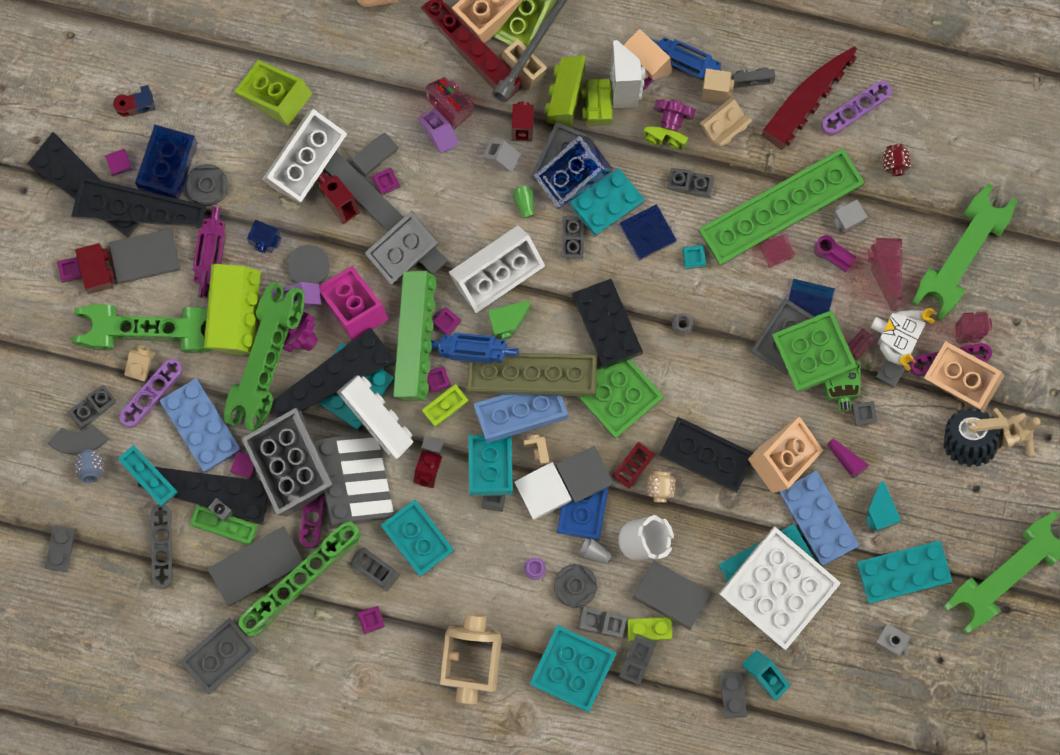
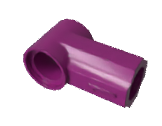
[814,235,856,273]

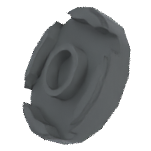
[186,164,229,206]
[287,244,330,284]
[554,564,597,608]

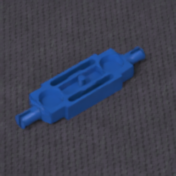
[649,37,732,81]
[431,333,519,364]

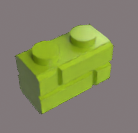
[582,79,613,126]

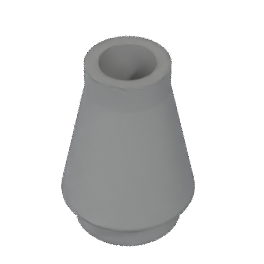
[578,538,612,564]

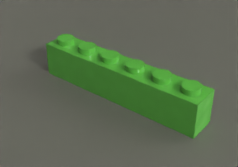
[393,271,437,401]

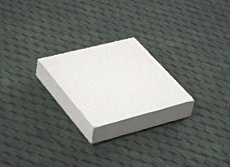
[515,462,573,521]

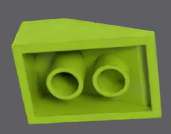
[493,0,557,47]
[234,60,313,126]

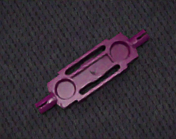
[193,206,226,298]

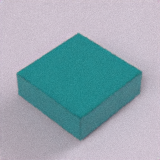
[682,245,706,270]

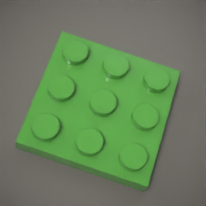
[772,310,857,393]
[577,359,664,440]

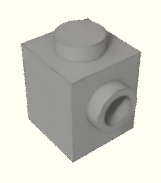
[482,139,521,172]
[832,200,868,234]
[874,624,910,658]

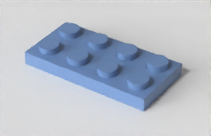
[159,378,241,473]
[473,395,569,443]
[779,471,860,566]

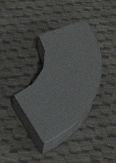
[48,425,109,454]

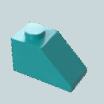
[865,481,901,533]
[741,649,791,701]

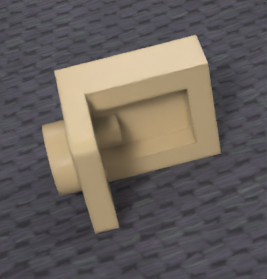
[124,345,155,382]

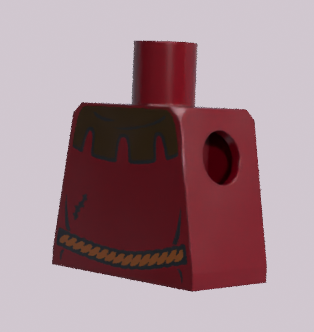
[317,173,360,225]

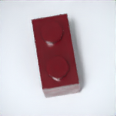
[512,101,534,142]
[75,243,115,294]

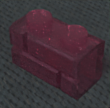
[955,312,992,344]

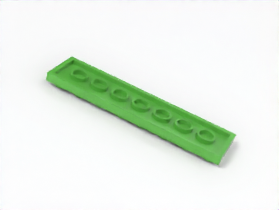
[698,148,865,266]

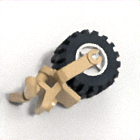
[943,408,1040,467]

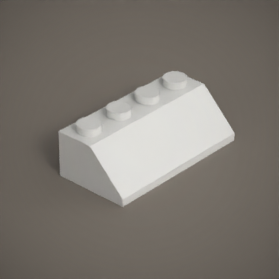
[610,40,645,108]
[262,109,347,202]
[449,225,545,313]
[337,375,413,459]

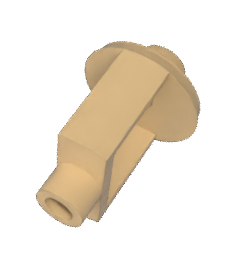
[440,613,502,704]

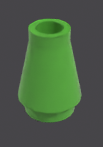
[513,186,535,218]

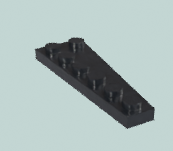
[27,132,139,238]
[71,176,206,227]
[271,327,396,418]
[138,467,268,525]

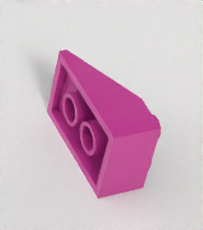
[319,266,388,341]

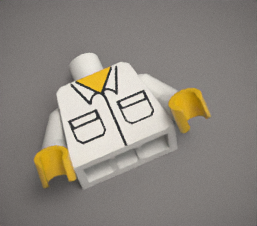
[871,308,937,371]

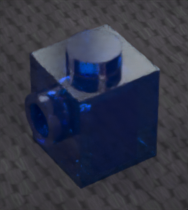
[247,220,282,253]

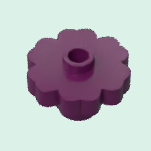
[653,99,696,132]
[283,312,318,352]

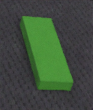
[189,505,259,545]

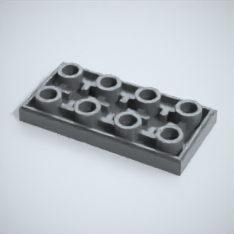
[207,526,303,607]

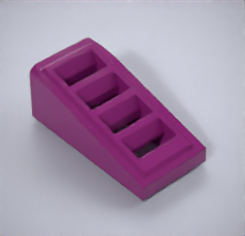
[827,438,869,479]

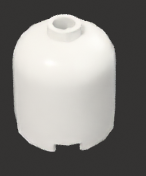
[618,515,674,561]

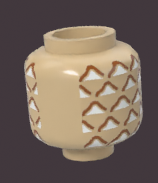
[647,471,675,503]

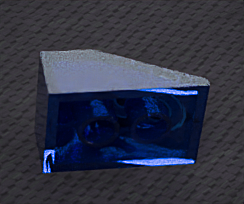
[534,135,613,209]

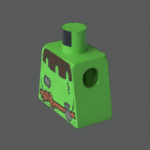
[821,361,861,413]

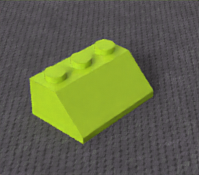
[544,55,586,127]

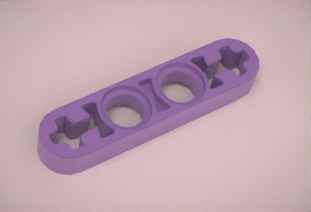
[821,81,892,136]
[120,359,183,428]

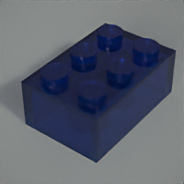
[135,124,198,199]

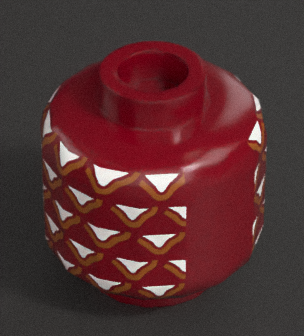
[882,144,911,177]

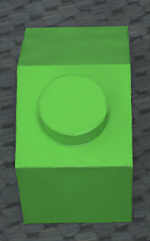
[488,300,531,340]

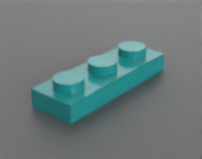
[118,445,178,507]

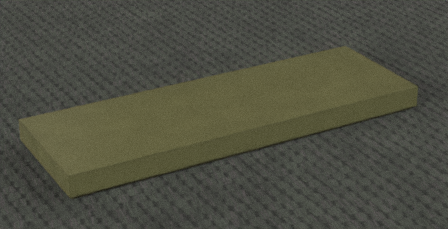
[467,353,597,397]

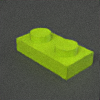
[422,384,469,428]
[627,617,672,642]

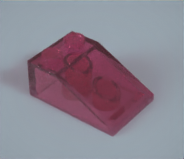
[867,238,902,311]

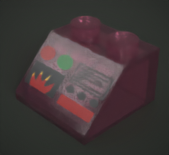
[426,77,474,129]

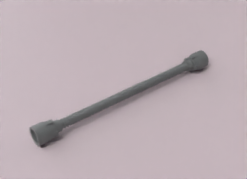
[492,0,567,103]

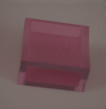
[759,234,794,268]
[848,328,874,361]

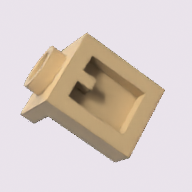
[523,435,549,467]

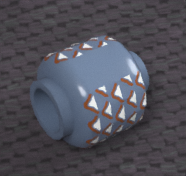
[75,449,104,483]

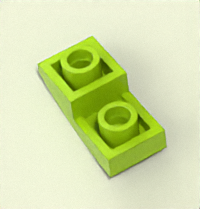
[643,127,688,151]

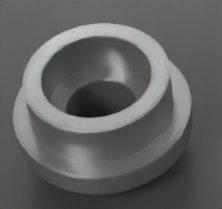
[672,313,694,335]

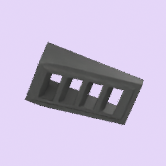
[350,547,400,591]

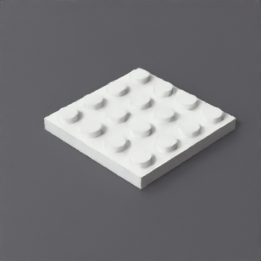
[718,527,841,650]

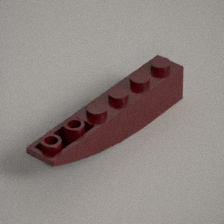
[421,0,521,101]
[761,46,858,150]

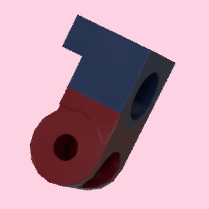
[113,85,156,117]

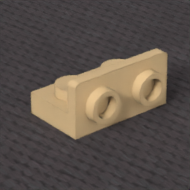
[700,98,752,147]

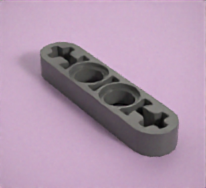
[151,504,173,589]

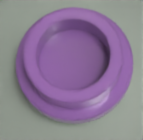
[524,558,546,580]

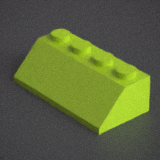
[204,264,261,356]

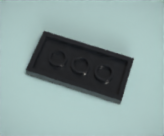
[572,279,643,369]
[659,417,753,493]

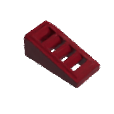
[612,441,656,489]

